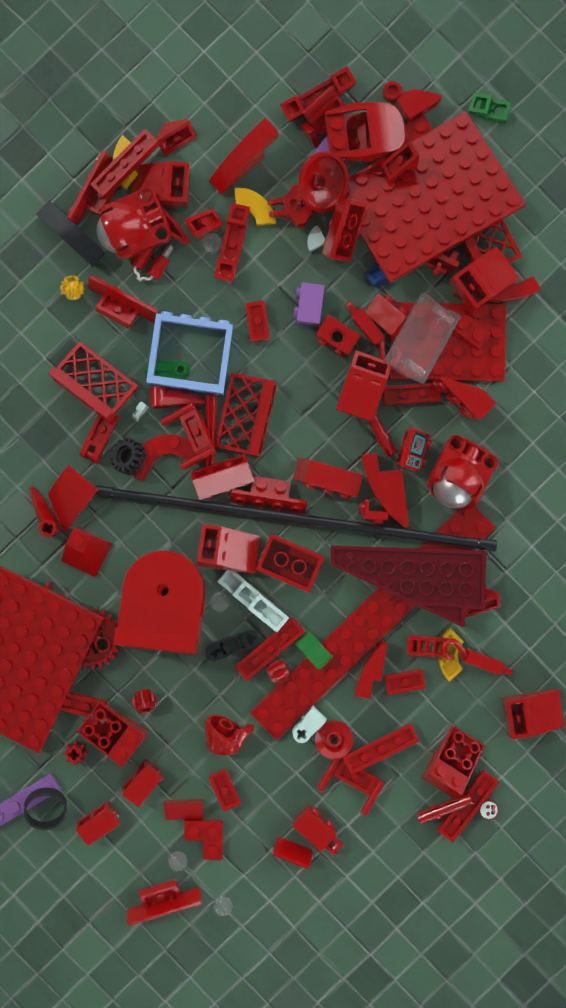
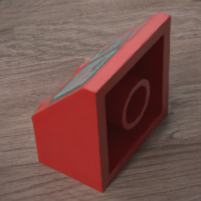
[396,427,432,472]

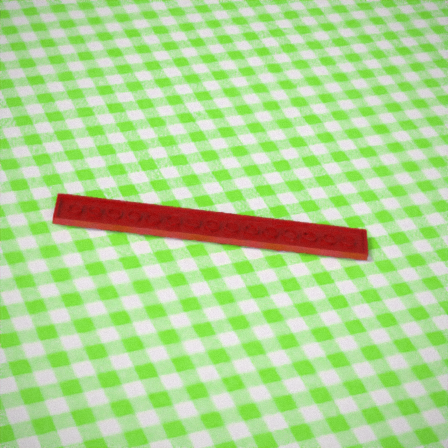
[250,507,496,740]

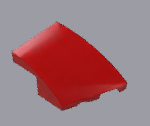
[48,465,99,533]

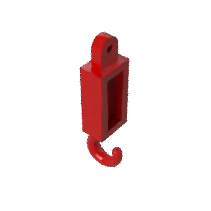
[345,301,401,365]
[440,638,514,676]

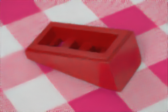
[407,634,448,657]

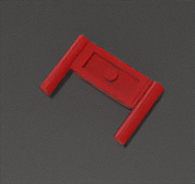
[161,401,216,470]
[317,758,385,816]

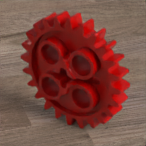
[83,607,120,669]

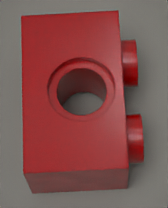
[315,315,361,358]

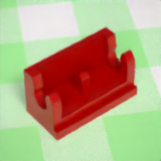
[122,759,163,807]
[76,800,120,846]

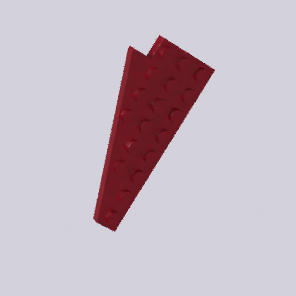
[330,545,486,627]

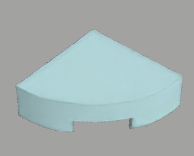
[307,225,325,252]
[132,401,149,422]

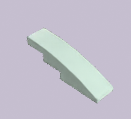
[217,570,289,632]

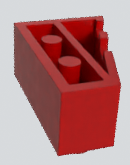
[292,458,363,499]

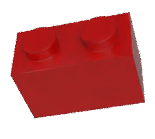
[365,293,413,338]

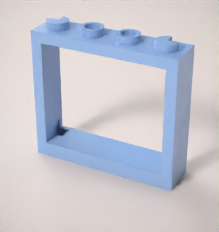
[146,311,233,396]

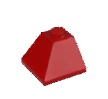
[61,527,112,578]

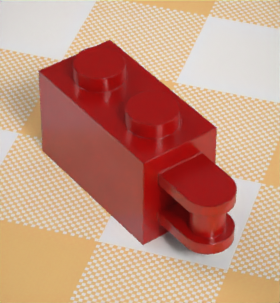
[292,804,345,856]

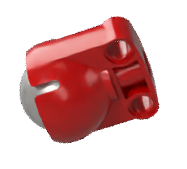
[97,187,172,260]
[427,435,499,510]

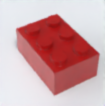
[256,533,324,592]

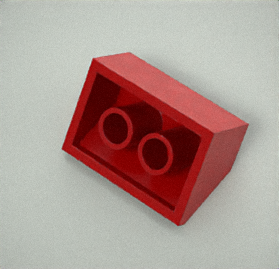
[322,196,368,261]

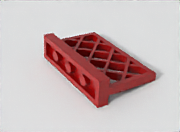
[461,219,522,263]
[48,341,139,424]
[215,372,278,457]

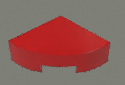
[300,122,321,148]

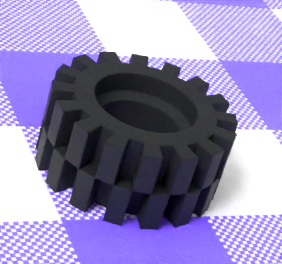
[110,438,147,475]

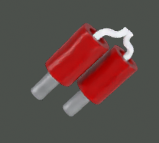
[130,244,174,281]

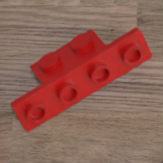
[67,150,118,226]
[88,275,159,329]
[230,476,307,514]
[127,879,202,926]

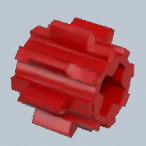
[266,659,291,684]
[132,689,157,713]
[63,740,88,766]

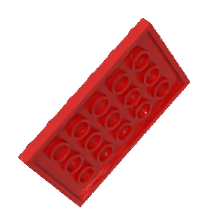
[389,302,506,382]

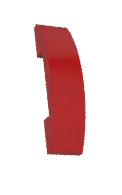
[280,66,357,122]
[214,203,250,282]

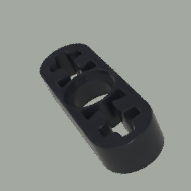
[205,630,259,661]

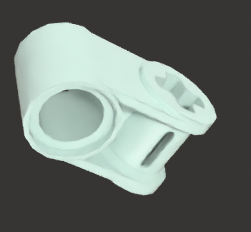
[292,706,327,743]

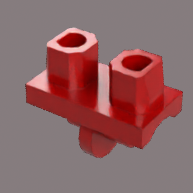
[427,250,460,277]

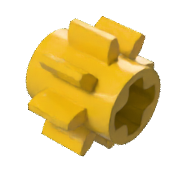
[60,276,85,300]

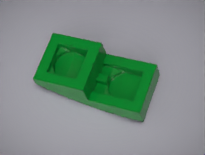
[468,92,512,124]

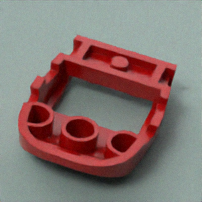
[324,102,405,162]

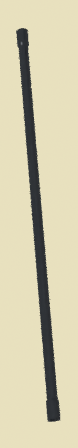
[95,485,497,552]

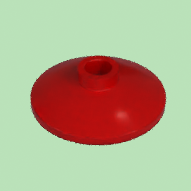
[315,720,353,760]

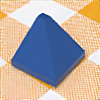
[364,265,391,287]

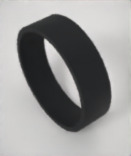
[24,787,67,830]

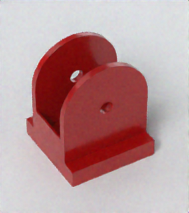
[113,550,206,655]

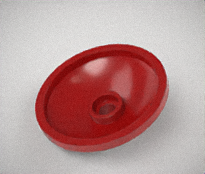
[298,151,349,213]

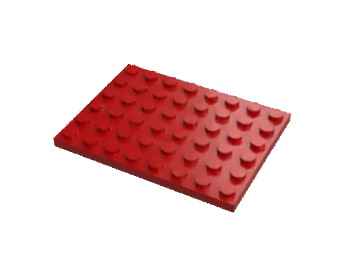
[346,111,526,283]
[0,566,104,753]

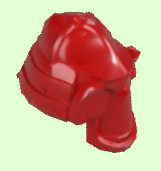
[204,714,254,756]

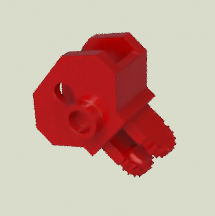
[268,184,312,228]

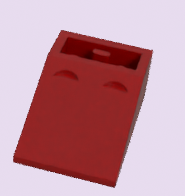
[131,161,191,208]
[449,246,520,312]
[336,350,392,422]
[430,376,496,420]
[197,524,260,574]
[502,689,564,740]
[77,701,149,767]
[421,725,485,798]

